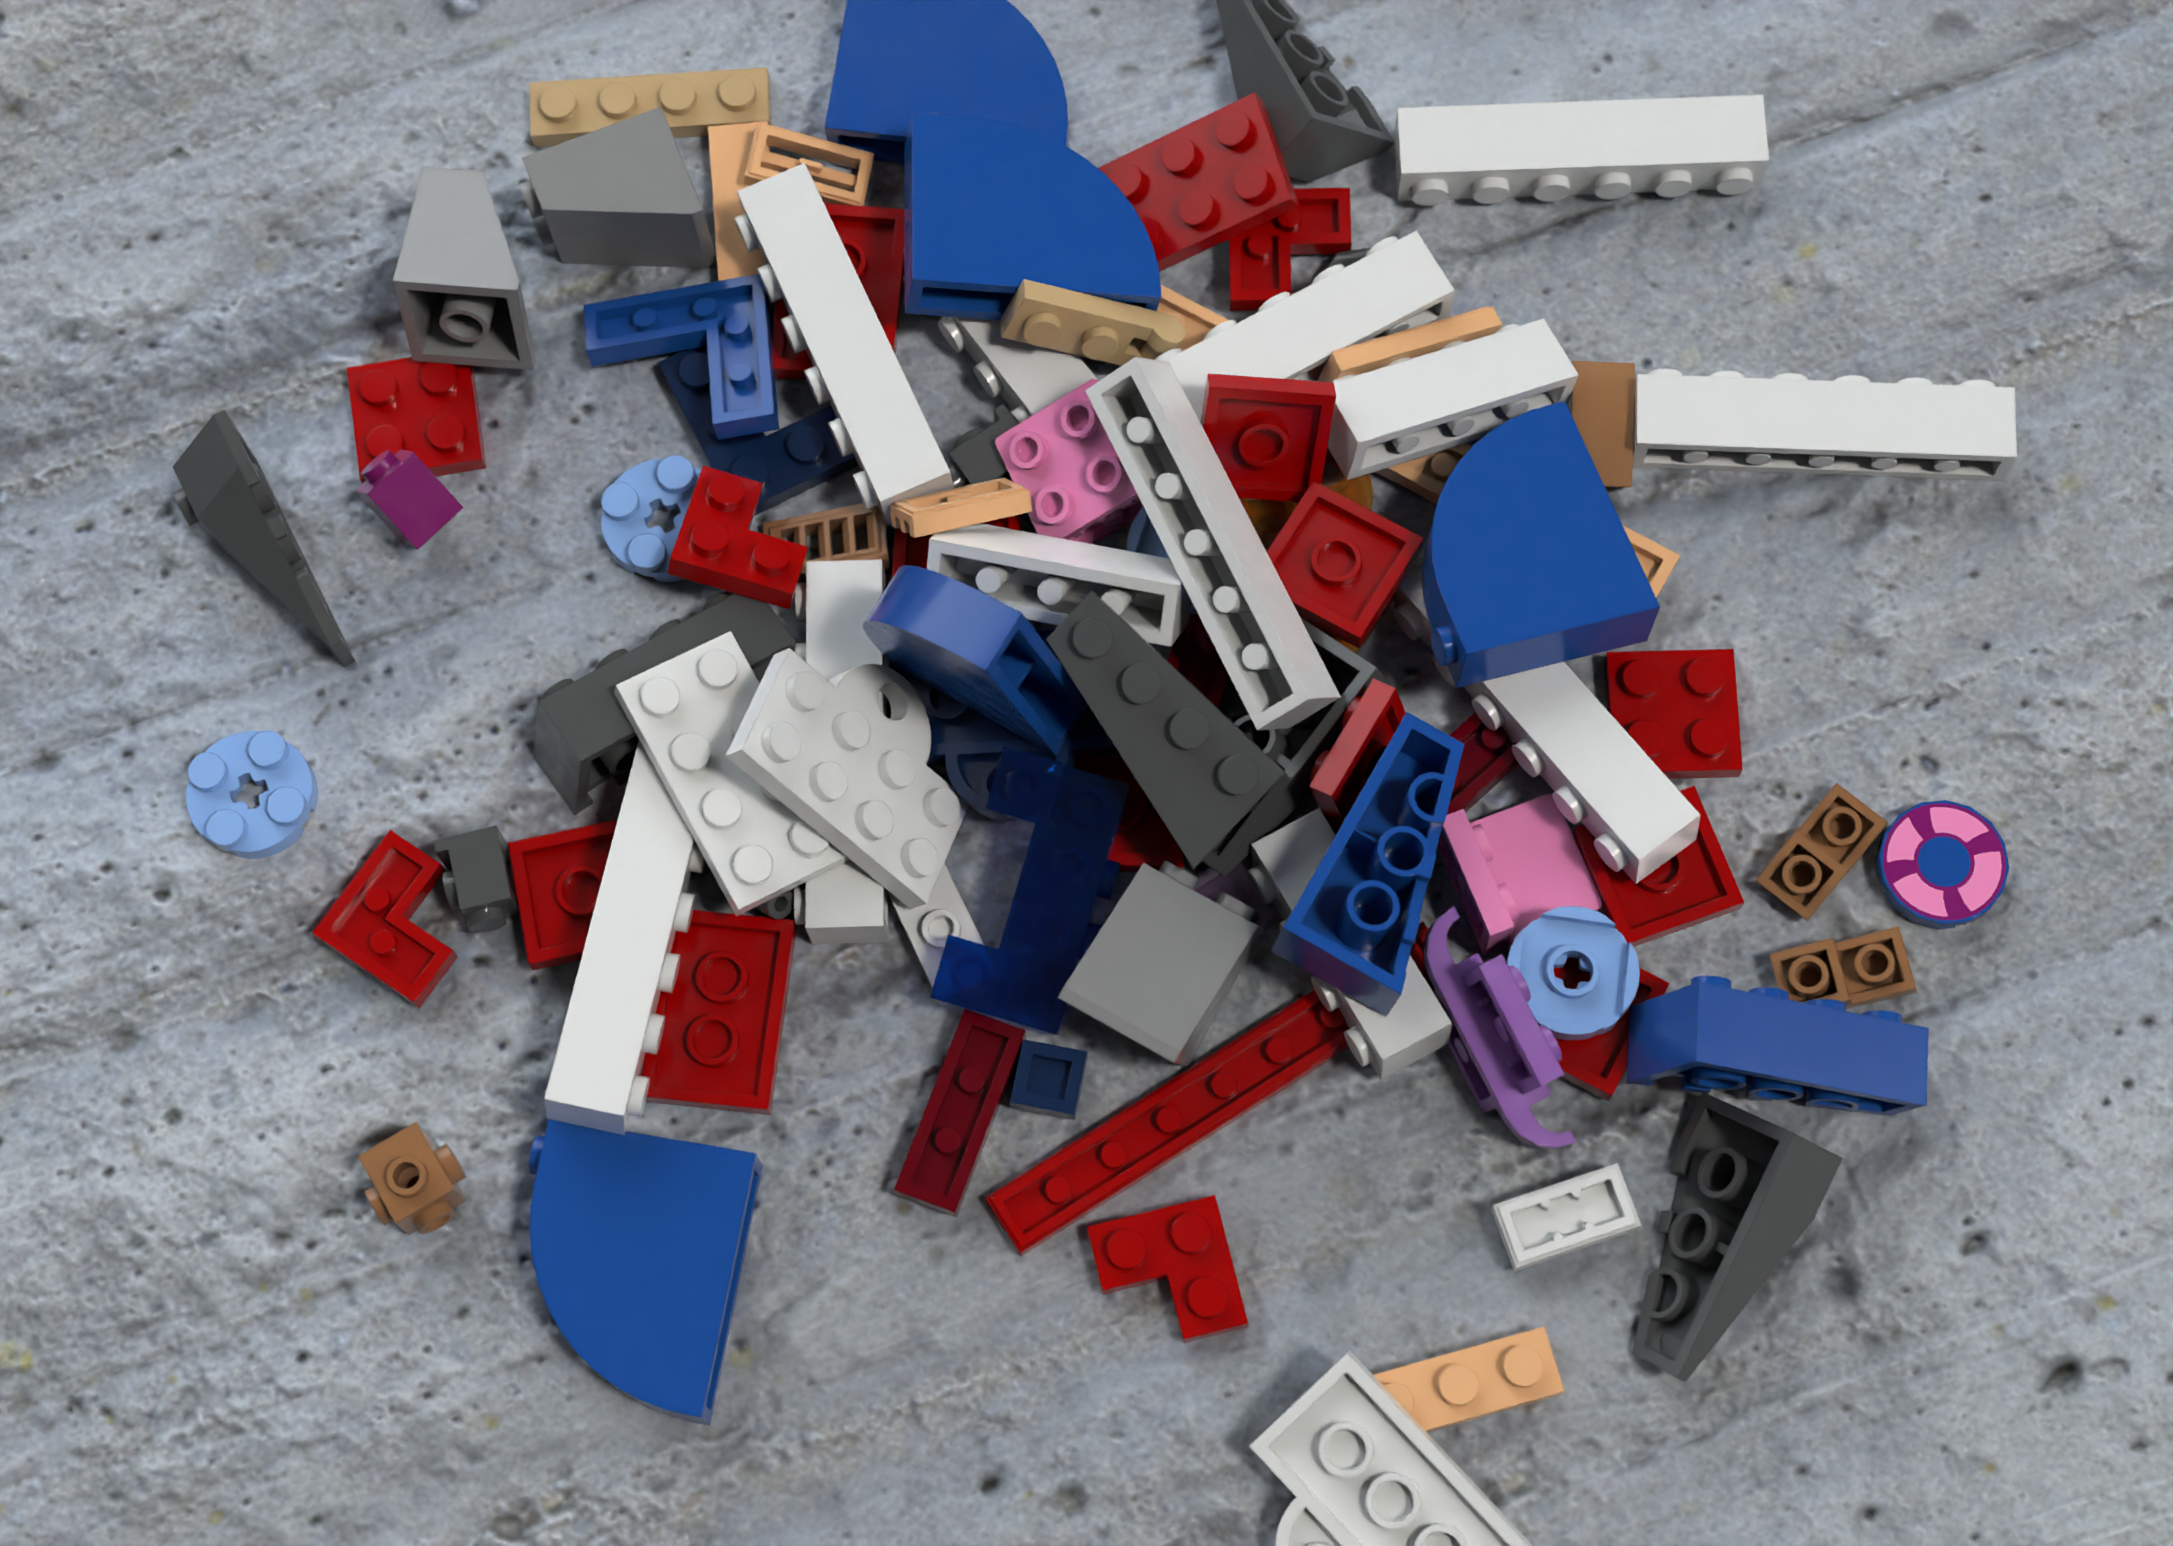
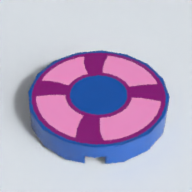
[1875,800,2009,930]

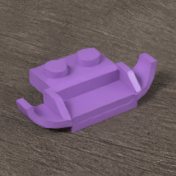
[1422,906,1576,1150]

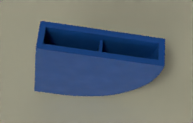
[824,0,1070,164]
[904,112,1161,320]
[1422,401,1660,688]
[862,565,1088,756]
[529,1119,763,1426]

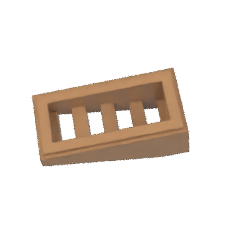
[763,503,892,583]

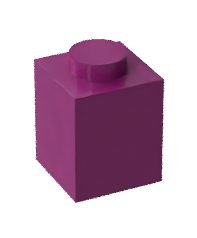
[355,449,464,550]

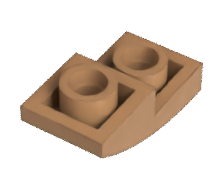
[1569,361,1635,487]
[1755,782,1888,921]
[1769,926,1917,1009]

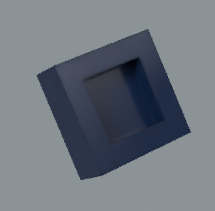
[1010,1039,1088,1120]

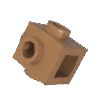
[358,1122,466,1235]

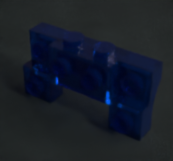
[930,746,1131,1035]

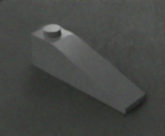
[1216,0,1395,182]
[173,410,356,667]
[1174,618,1399,877]
[1632,1093,1843,1382]

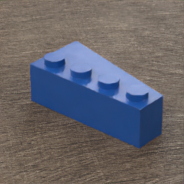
[1271,712,1464,1017]
[1626,976,1929,1116]

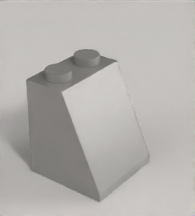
[519,107,717,268]
[393,167,536,370]
[1058,860,1263,1066]

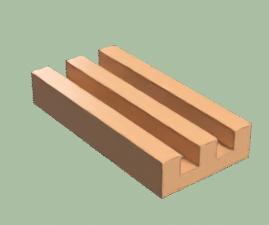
[743,122,874,206]
[889,477,1032,538]

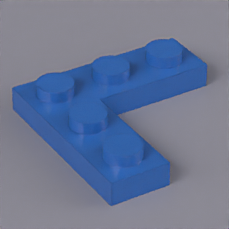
[584,274,779,440]

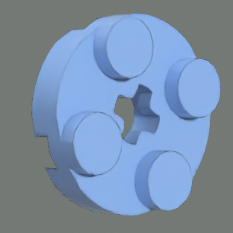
[601,455,701,583]
[186,730,318,859]
[1506,906,1640,1040]

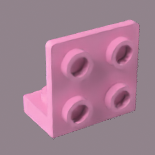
[995,379,1143,545]
[1437,793,1602,955]

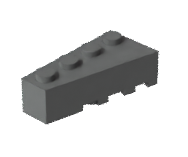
[534,591,796,815]
[1046,591,1285,869]

